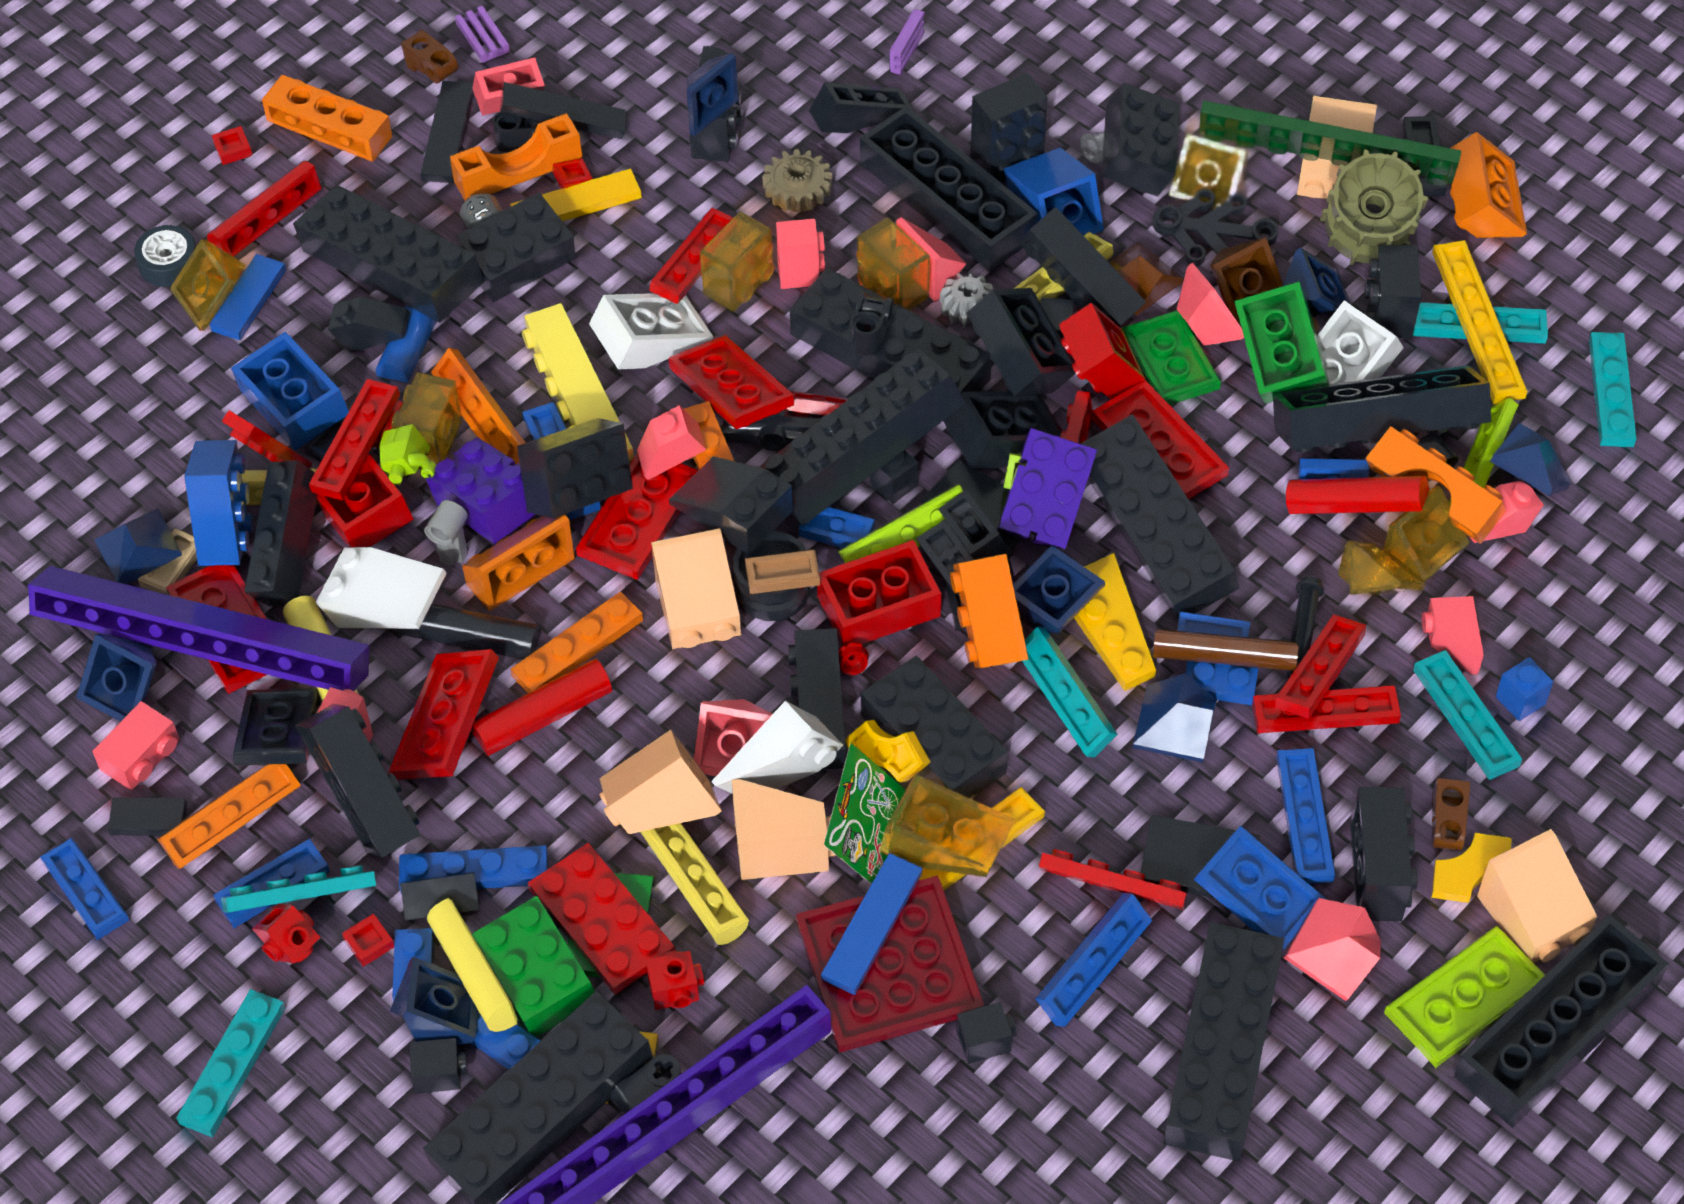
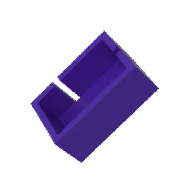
[996,428,1097,551]
[426,437,535,544]

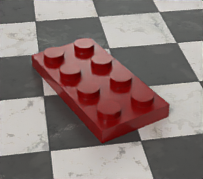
[668,335,794,430]
[1091,380,1229,499]
[576,453,699,580]
[166,565,267,694]
[389,649,499,780]
[528,843,675,995]

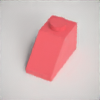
[637,405,707,480]
[1469,480,1544,543]
[1422,596,1484,675]

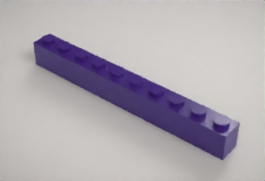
[28,566,369,691]
[499,985,831,1204]

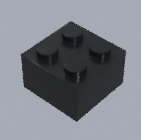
[1364,245,1421,339]

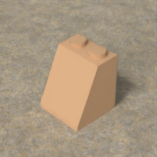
[1297,96,1377,199]
[651,528,741,649]
[599,730,722,834]
[732,779,835,880]
[1477,829,1597,963]

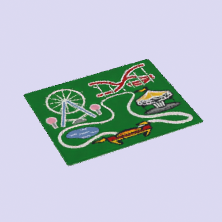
[824,743,908,884]

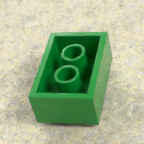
[1235,282,1330,404]
[472,896,595,1037]

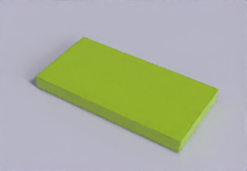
[1384,926,1545,1068]

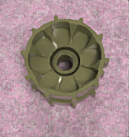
[1320,150,1428,265]

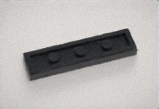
[420,81,474,183]
[500,82,626,139]

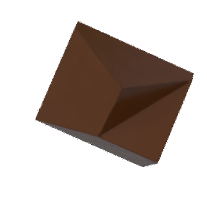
[1210,237,1283,323]
[1109,241,1184,316]

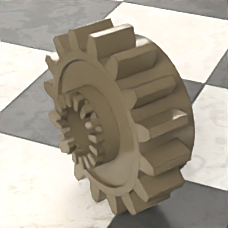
[763,149,832,212]

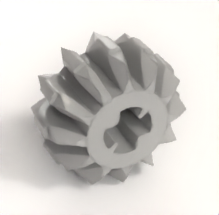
[940,272,993,328]

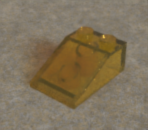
[879,774,1015,877]

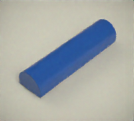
[376,305,437,383]

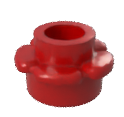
[838,642,869,675]

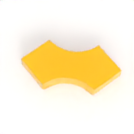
[845,720,931,782]
[1431,833,1512,903]

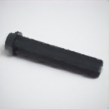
[1287,576,1324,678]

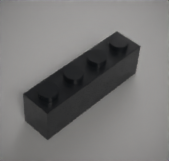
[1019,207,1146,327]
[244,460,317,607]
[788,628,846,769]

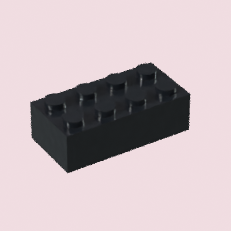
[860,655,1008,812]
[295,704,420,858]

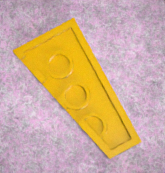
[1074,553,1156,691]

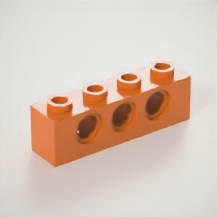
[262,75,393,162]

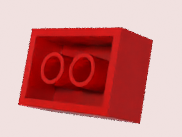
[817,540,941,646]

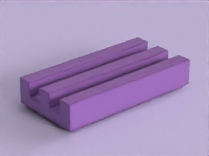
[455,6,510,63]
[890,9,925,75]

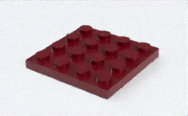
[796,875,984,1053]

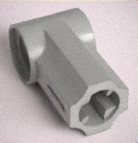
[424,500,468,566]

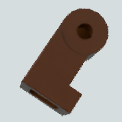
[401,29,459,84]
[1431,778,1470,851]

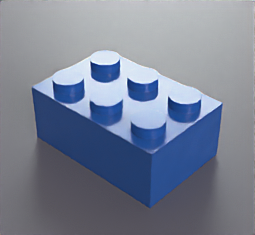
[231,331,349,451]
[184,440,254,566]

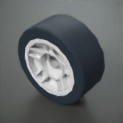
[134,225,200,287]

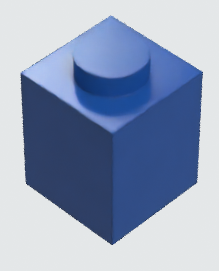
[1495,657,1553,721]

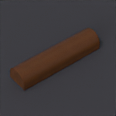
[1153,629,1299,671]

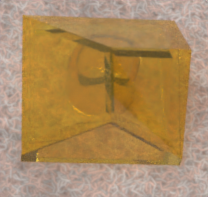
[170,239,246,331]
[1338,541,1426,596]

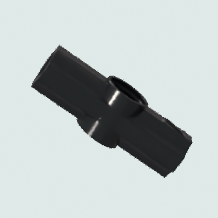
[722,409,822,451]

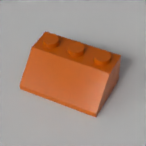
[1450,132,1527,238]
[462,515,575,612]
[950,554,1028,668]

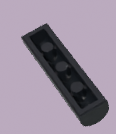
[396,603,542,659]

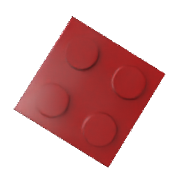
[1059,303,1145,399]
[316,454,414,548]

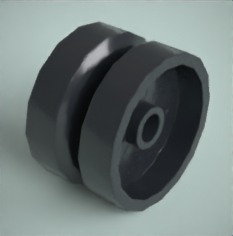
[733,531,810,621]

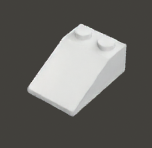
[589,293,713,369]
[1317,301,1404,384]
[316,547,446,629]
[711,701,843,794]

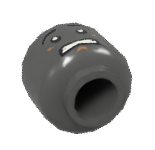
[459,193,503,230]

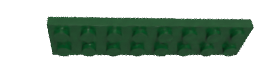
[1199,100,1461,186]

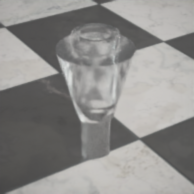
[1080,131,1104,163]

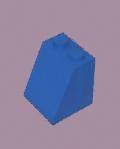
[1004,147,1104,236]

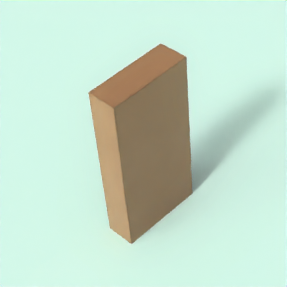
[745,550,820,594]

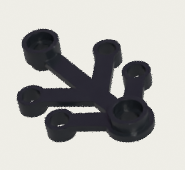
[1152,189,1279,266]

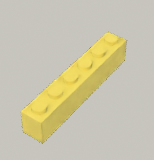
[522,303,634,464]

